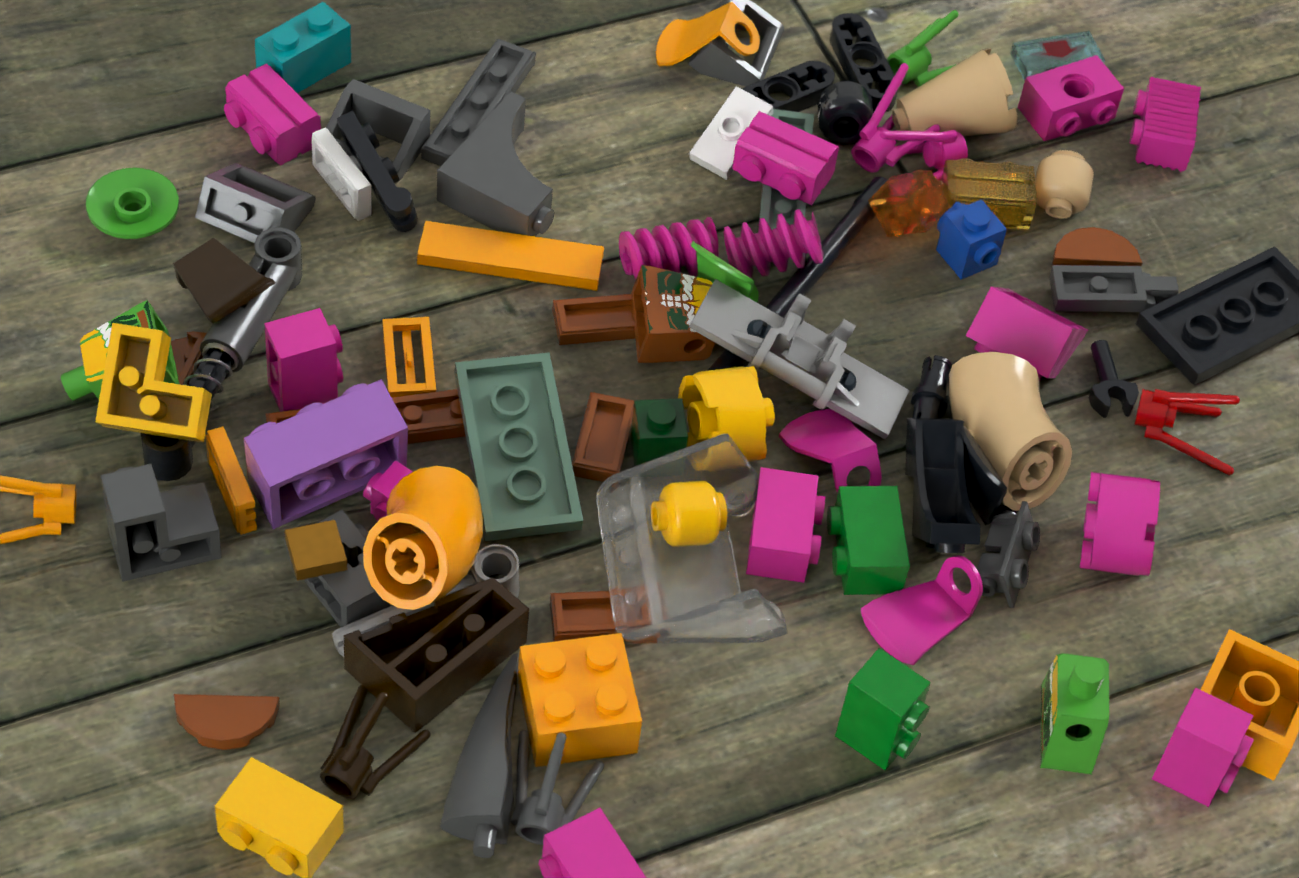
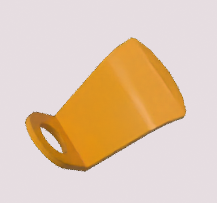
[656,2,760,66]

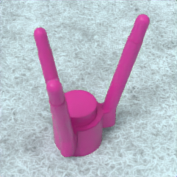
[851,63,940,173]
[880,130,968,203]

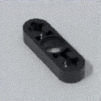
[830,13,898,113]
[727,61,835,112]

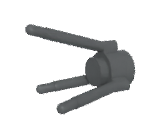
[510,730,604,845]

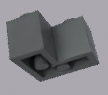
[101,464,222,582]

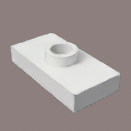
[689,86,773,180]
[312,128,372,221]

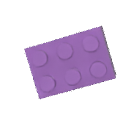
[244,379,408,529]

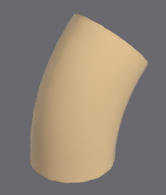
[949,352,1072,511]

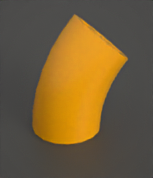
[363,466,483,610]

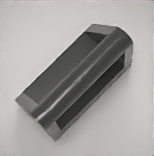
[688,0,784,87]
[326,79,430,180]
[195,163,316,243]

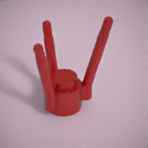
[1134,389,1240,475]

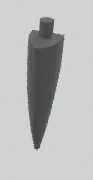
[440,653,519,858]

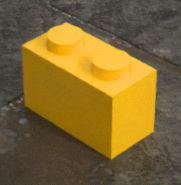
[215,757,344,878]

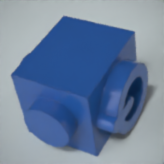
[936,199,1007,280]

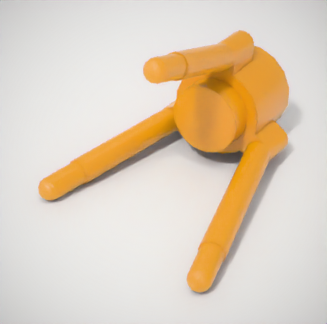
[0,475,77,544]

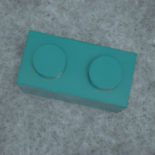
[255,2,351,93]

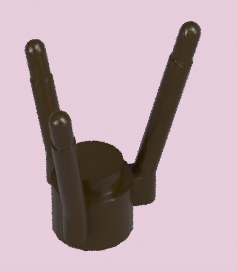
[320,685,431,799]

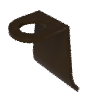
[173,238,276,324]

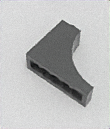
[437,91,555,237]

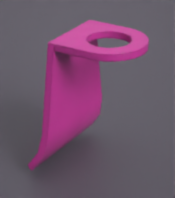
[779,409,882,493]
[861,555,983,665]

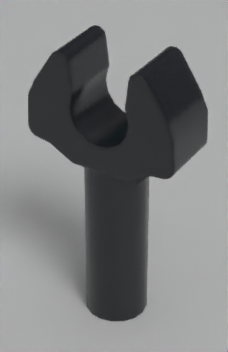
[1089,340,1139,418]

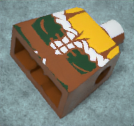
[631,265,715,363]

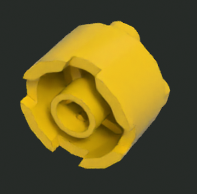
[678,366,775,468]

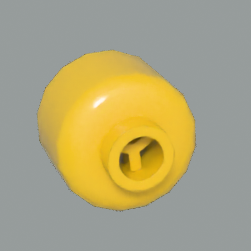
[651,481,727,547]

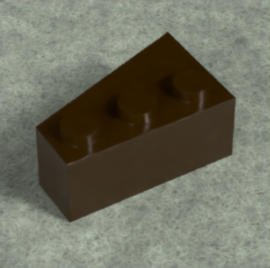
[344,578,529,733]

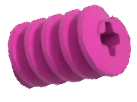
[724,209,823,279]
[619,217,719,280]

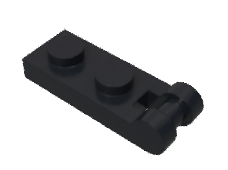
[337,110,418,232]

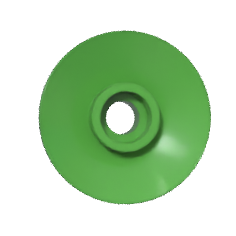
[86,168,179,239]

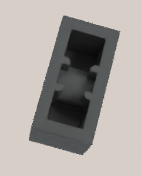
[292,510,392,627]

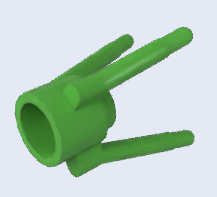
[887,10,959,87]

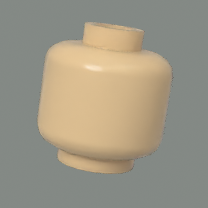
[1033,150,1094,219]

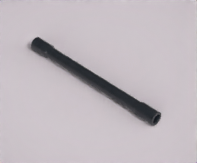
[708,176,895,371]

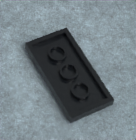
[1136,246,1299,386]

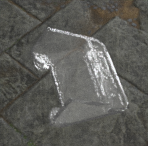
[596,433,788,644]

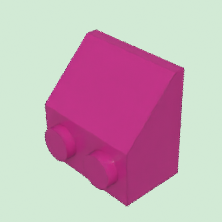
[966,286,1088,382]

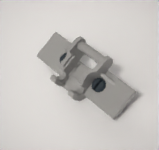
[689,279,909,439]

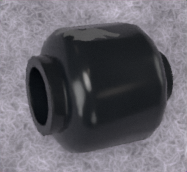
[818,81,873,145]

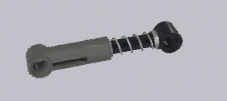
[140,227,302,481]

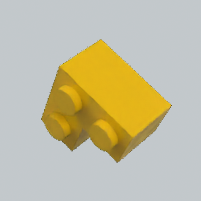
[95,323,212,443]

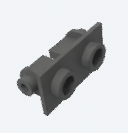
[977,501,1040,608]

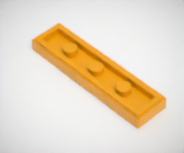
[417,221,604,291]

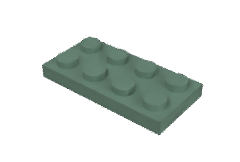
[454,352,583,541]

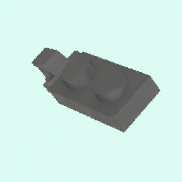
[1049,265,1179,312]

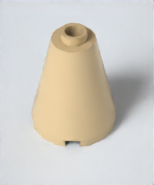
[892,48,1017,136]

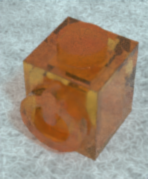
[868,170,950,237]

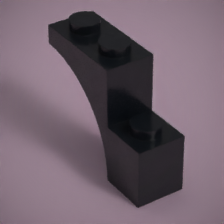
[905,418,981,553]

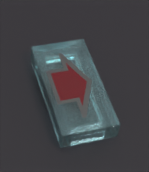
[1010,31,1105,81]

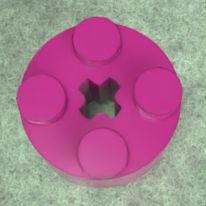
[1080,472,1160,576]

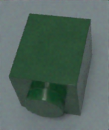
[630,398,688,473]

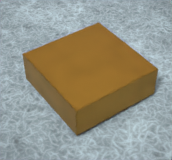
[285,520,347,581]

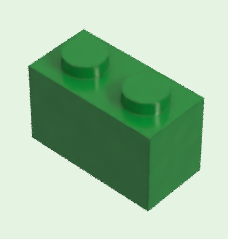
[827,486,910,595]
[835,648,931,771]

